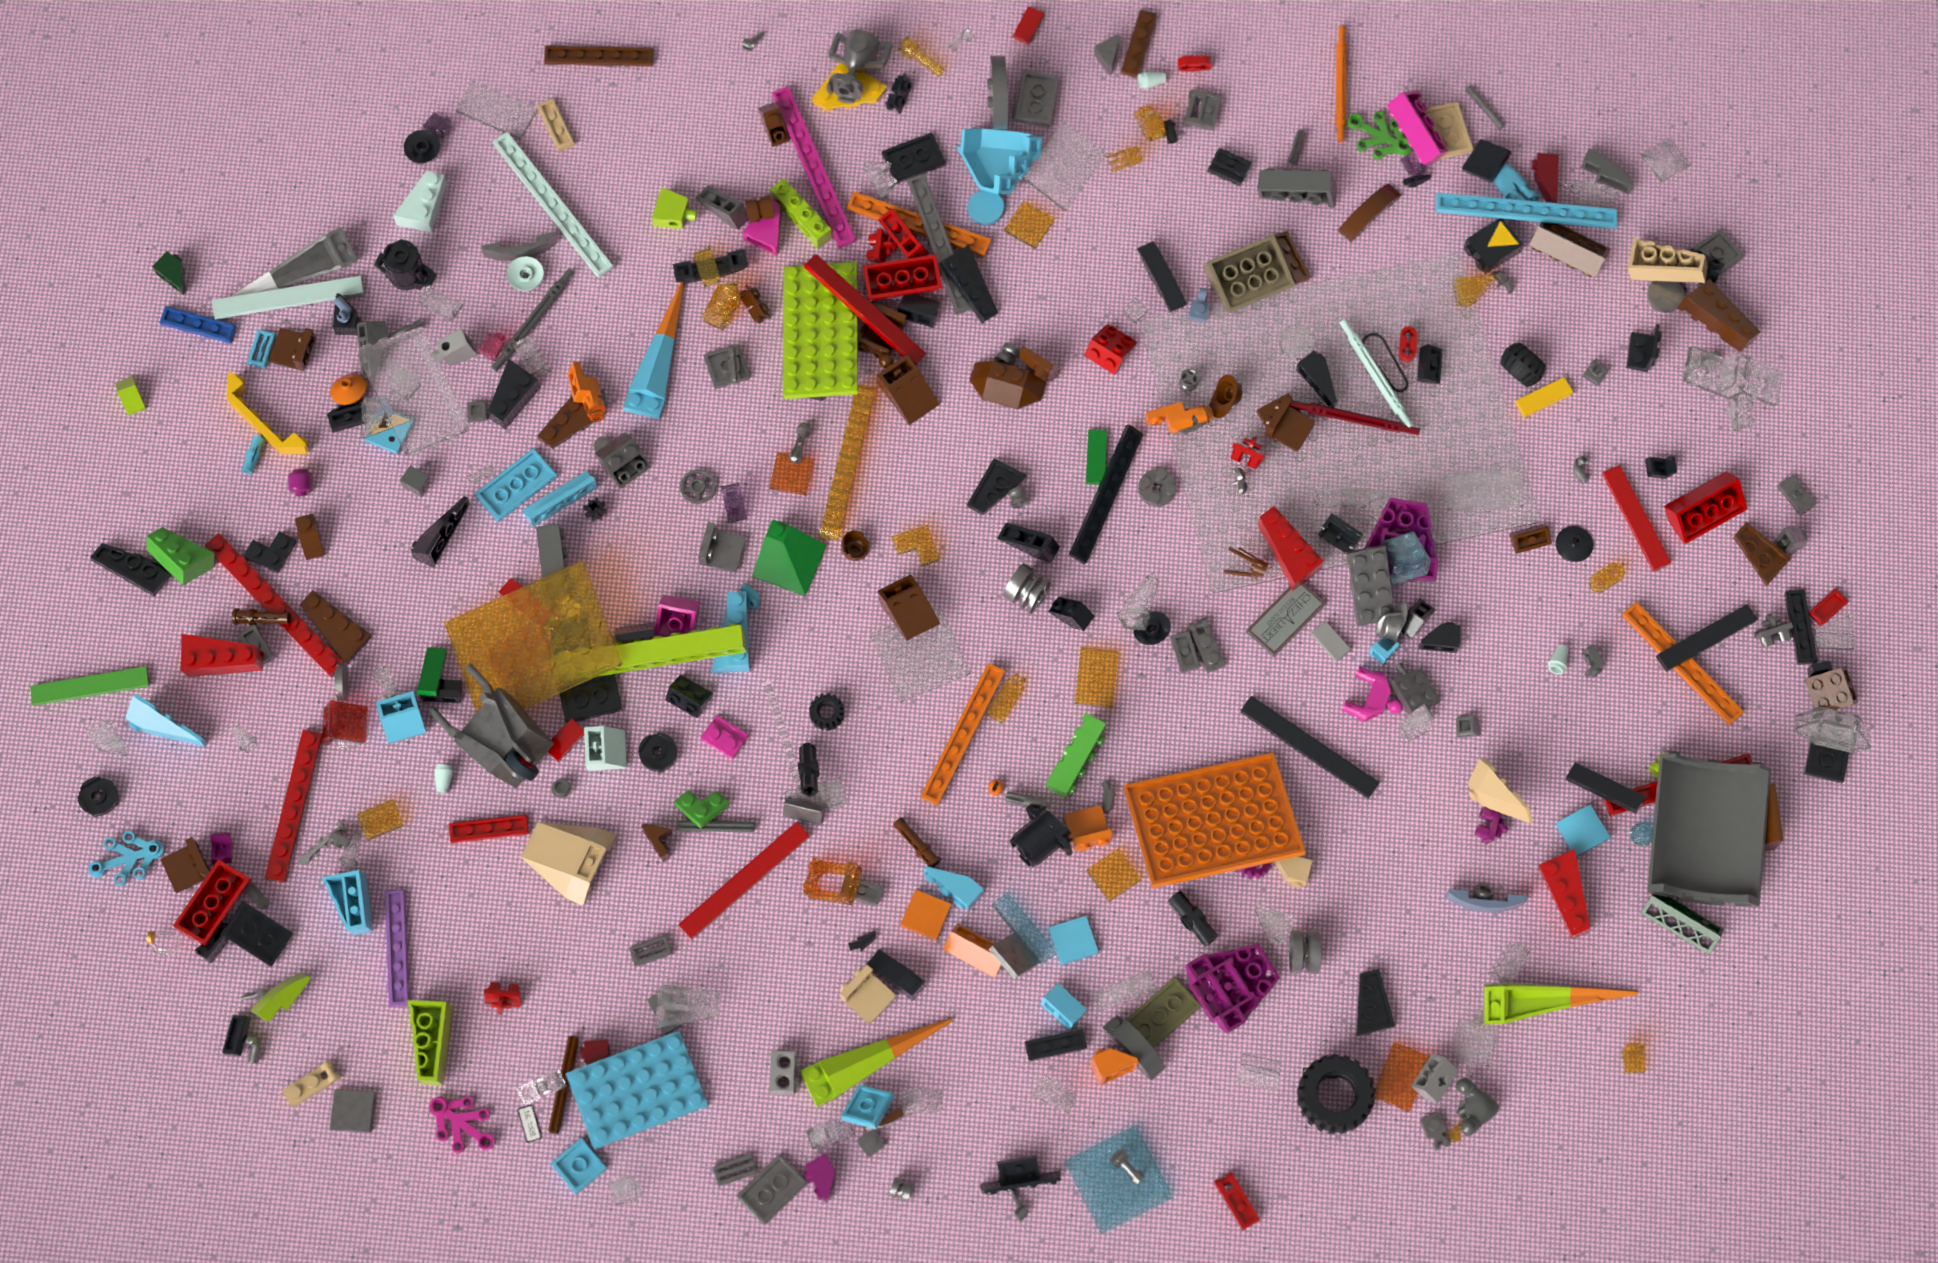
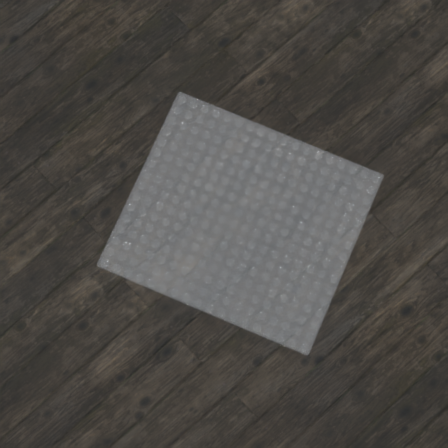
[1139,253,1541,593]

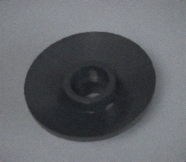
[403,130,440,164]
[1555,526,1594,562]
[1133,612,1171,645]

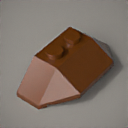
[969,361,1046,410]

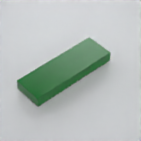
[1086,429,1107,485]
[417,647,447,696]

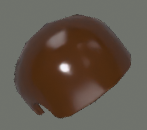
[841,530,869,561]

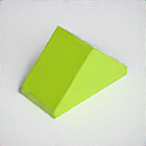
[115,376,146,416]

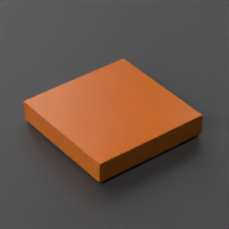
[900,889,952,941]

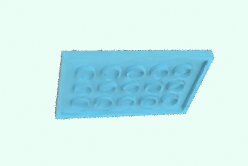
[566,1031,708,1150]

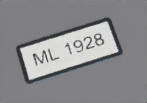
[517,1104,542,1143]

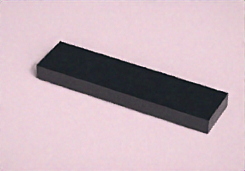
[1784,589,1818,665]
[1566,762,1646,814]

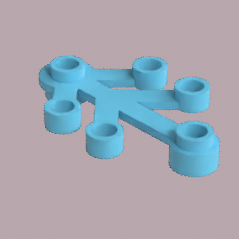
[88,831,164,887]

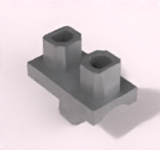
[1753,613,1793,647]

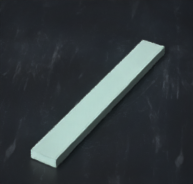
[212,276,364,319]

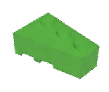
[147,527,214,585]

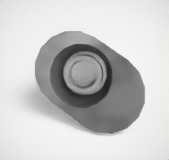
[1376,602,1408,645]

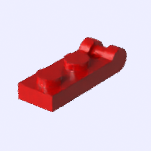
[1213,1171,1260,1231]

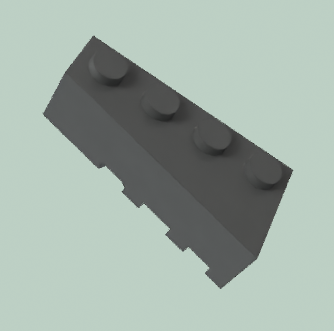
[536,524,572,604]

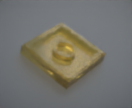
[1004,201,1055,249]
[1087,848,1141,902]

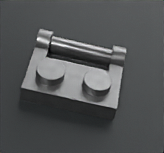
[1182,90,1222,131]

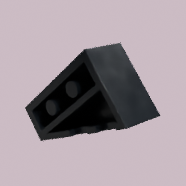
[488,359,540,430]

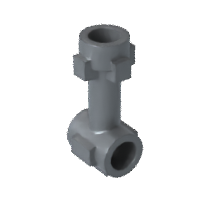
[1110,1149,1145,1185]

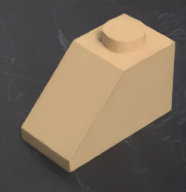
[1274,857,1313,888]

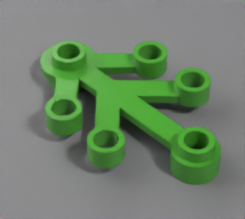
[1347,111,1412,160]

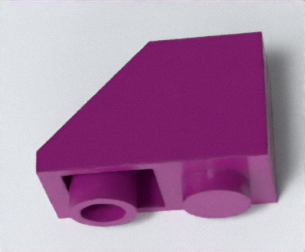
[803,1153,836,1203]

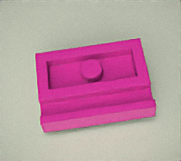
[700,715,749,759]

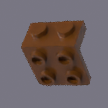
[1265,396,1315,452]

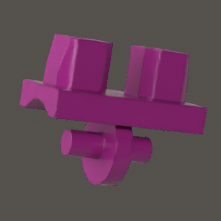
[1474,807,1509,844]

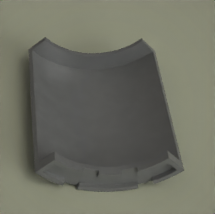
[1647,751,1771,907]

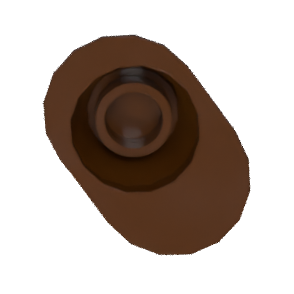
[1209,374,1243,418]

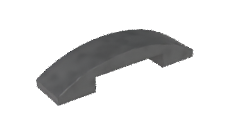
[481,232,557,261]

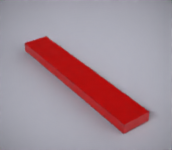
[1602,465,1671,572]

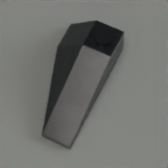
[411,496,470,568]

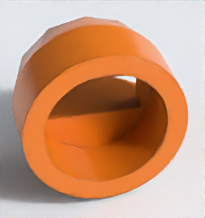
[988,779,1004,796]

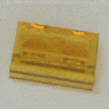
[357,799,404,841]

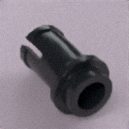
[1162,119,1179,144]

